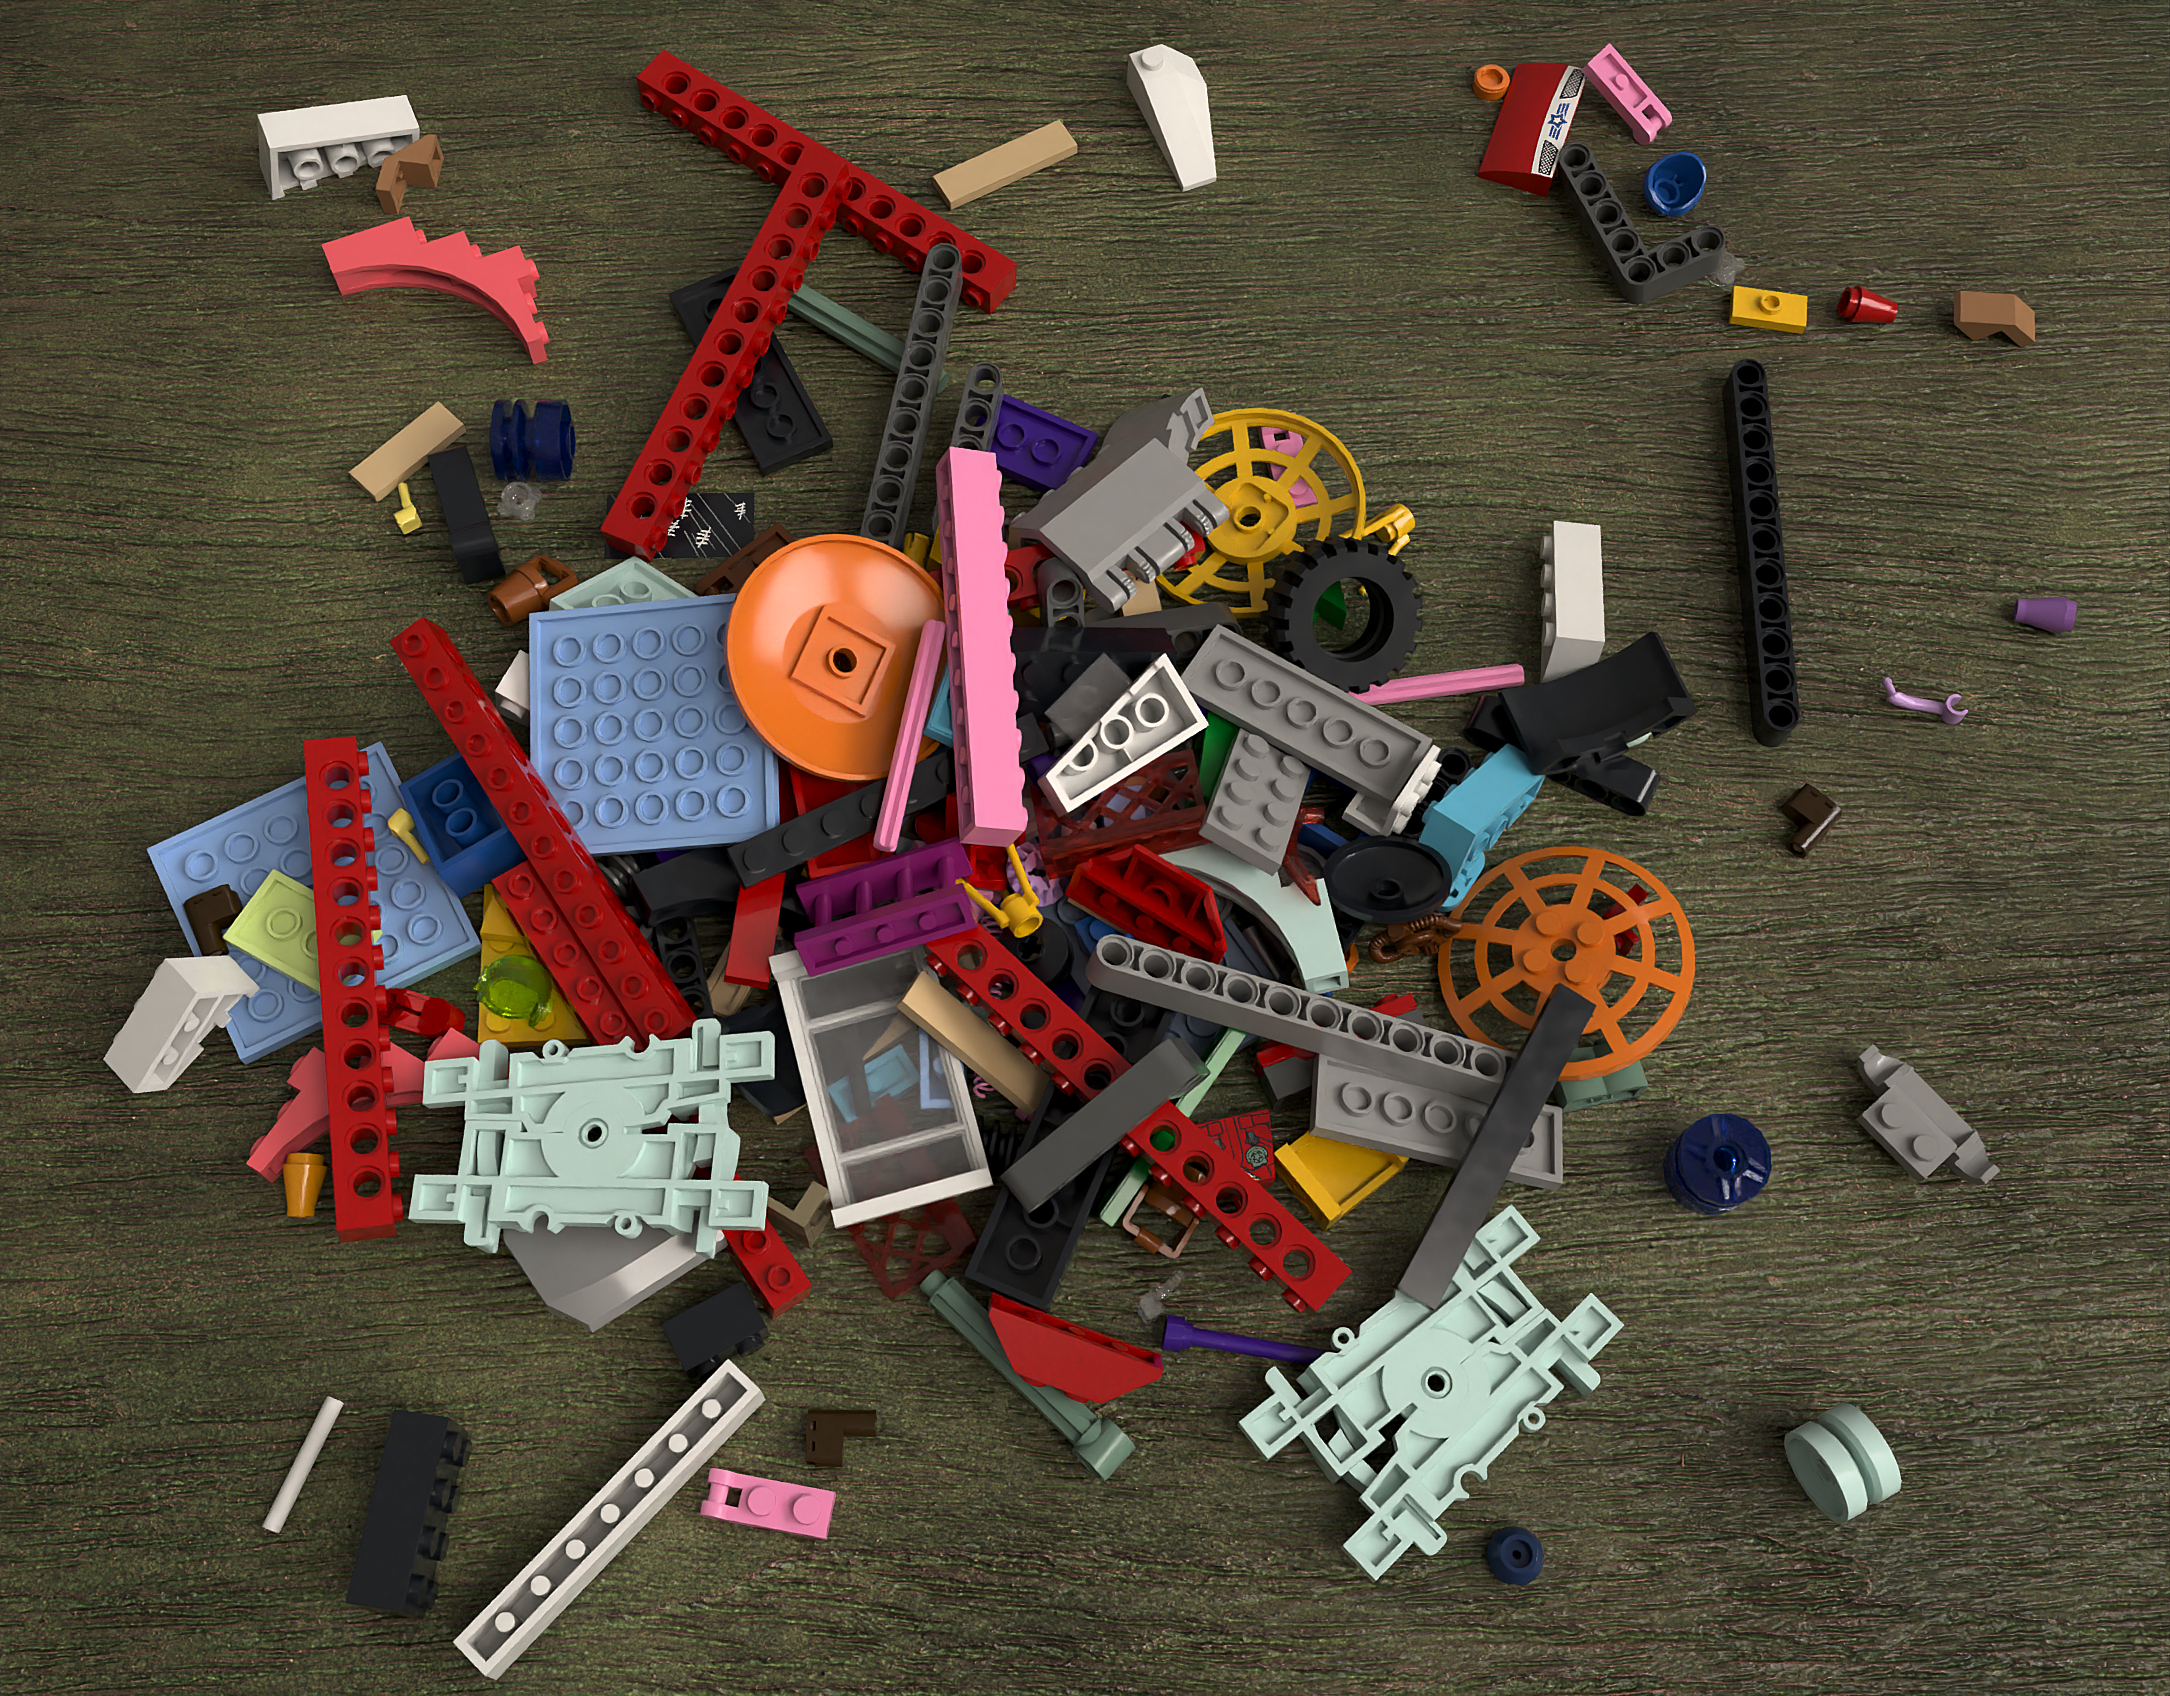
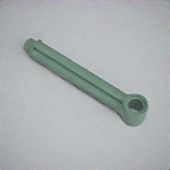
[761,258,950,394]
[919,1269,1136,1482]

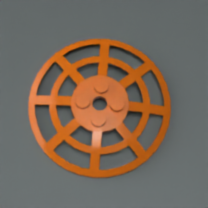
[1438,846,1695,1081]

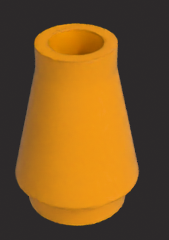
[282,1153,328,1218]

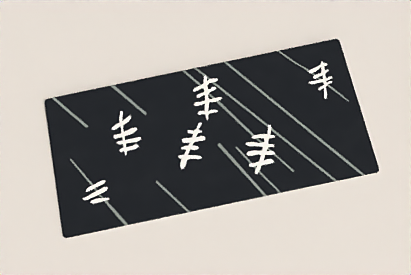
[604,492,755,560]

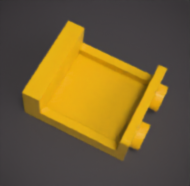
[1273,1131,1409,1231]

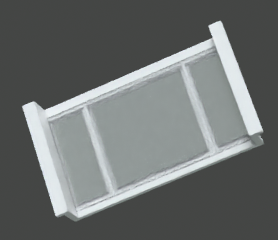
[768,944,993,1229]

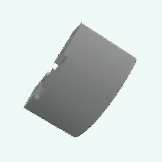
[1101,387,1215,470]

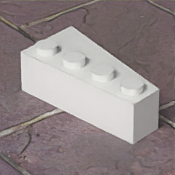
[257,95,420,200]
[1540,521,1605,684]
[1037,653,1209,817]

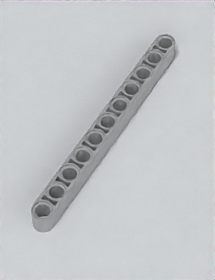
[1085,934,1517,1104]

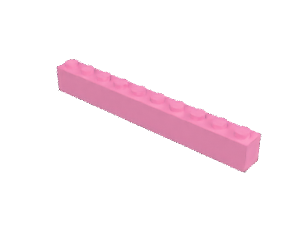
[935,446,1028,847]

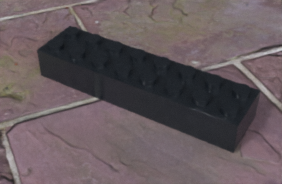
[964,959,1177,1314]

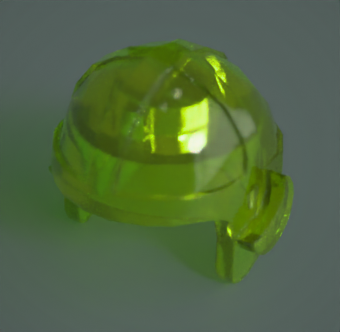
[473,954,555,1028]

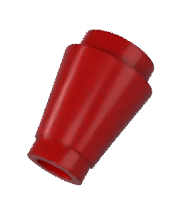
[1837,285,1898,324]

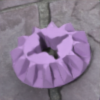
[1006,841,1069,907]

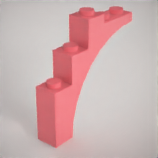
[321,216,550,364]
[246,1027,510,1184]

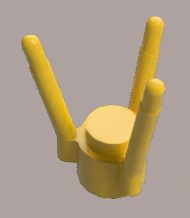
[1338,503,1415,595]
[956,843,1043,938]

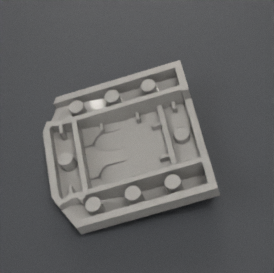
[503,1129,728,1333]

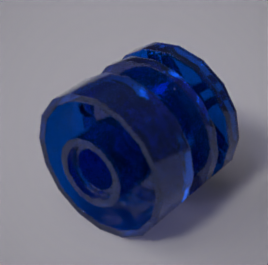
[490,399,576,482]
[1663,1113,1772,1216]

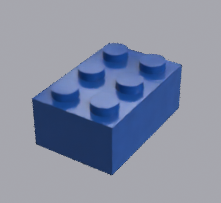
[398,751,528,899]

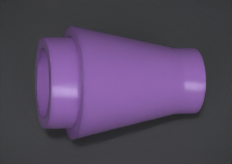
[2013,596,2077,635]

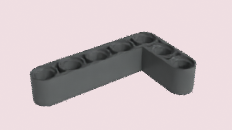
[1558,142,1726,304]
[931,362,1042,544]
[1037,557,1243,661]
[1000,1038,1211,1213]

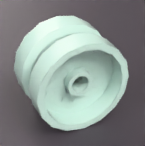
[1784,1402,1902,1524]

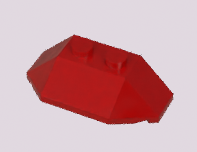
[1065,843,1228,965]
[988,1292,1163,1404]

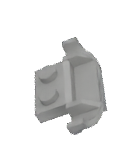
[1856,1044,2001,1185]

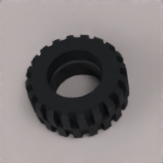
[1260,536,1423,695]

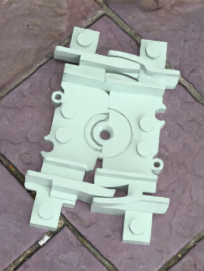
[408,1018,775,1259]
[1237,1204,1624,1583]

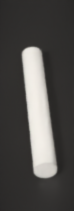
[262,1396,344,1534]

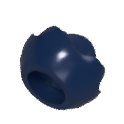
[1486,1526,1544,1586]

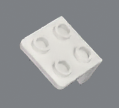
[1342,745,1441,837]

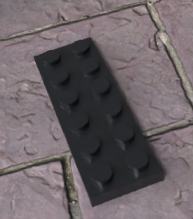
[669,266,833,477]

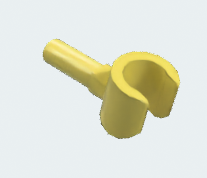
[393,483,422,535]
[388,808,431,865]

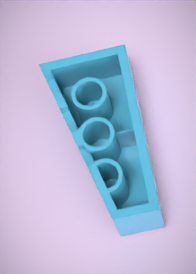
[1418,743,1546,895]

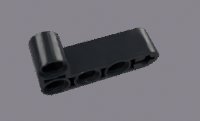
[427,444,506,586]

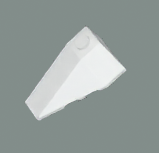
[1127,44,1217,192]

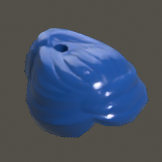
[1642,152,1707,217]

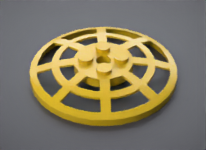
[1155,408,1366,619]

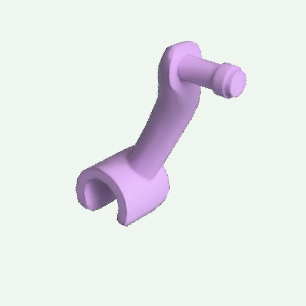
[1882,677,1968,725]

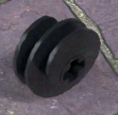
[999,917,1074,991]

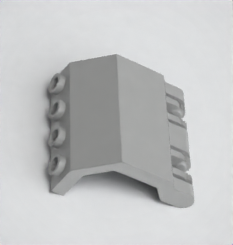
[1008,436,1229,613]

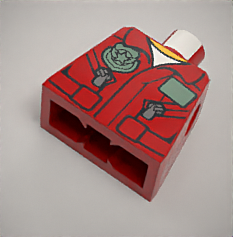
[1195,1109,1275,1212]

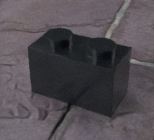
[661,1280,771,1380]

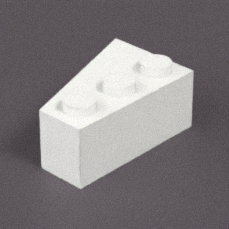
[103,955,260,1093]

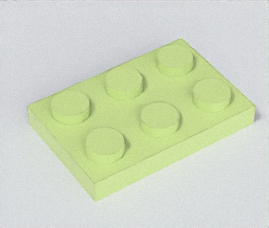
[222,869,383,996]

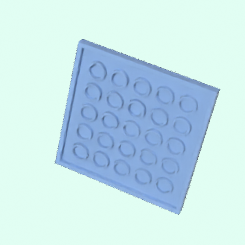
[529,593,780,857]
[147,741,483,1065]

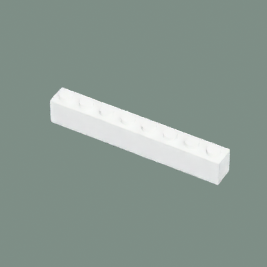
[453,1359,766,1680]

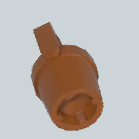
[486,555,579,627]
[1118,1164,1207,1258]

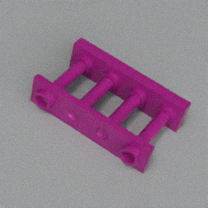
[794,836,977,977]

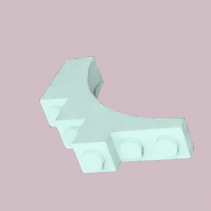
[1099,809,1349,994]

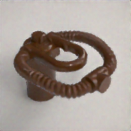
[1368,912,1463,964]

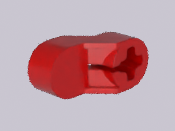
[379,988,465,1041]

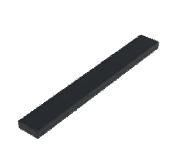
[1393,983,1597,1311]

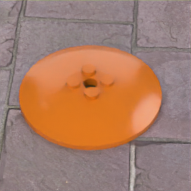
[724,534,948,783]

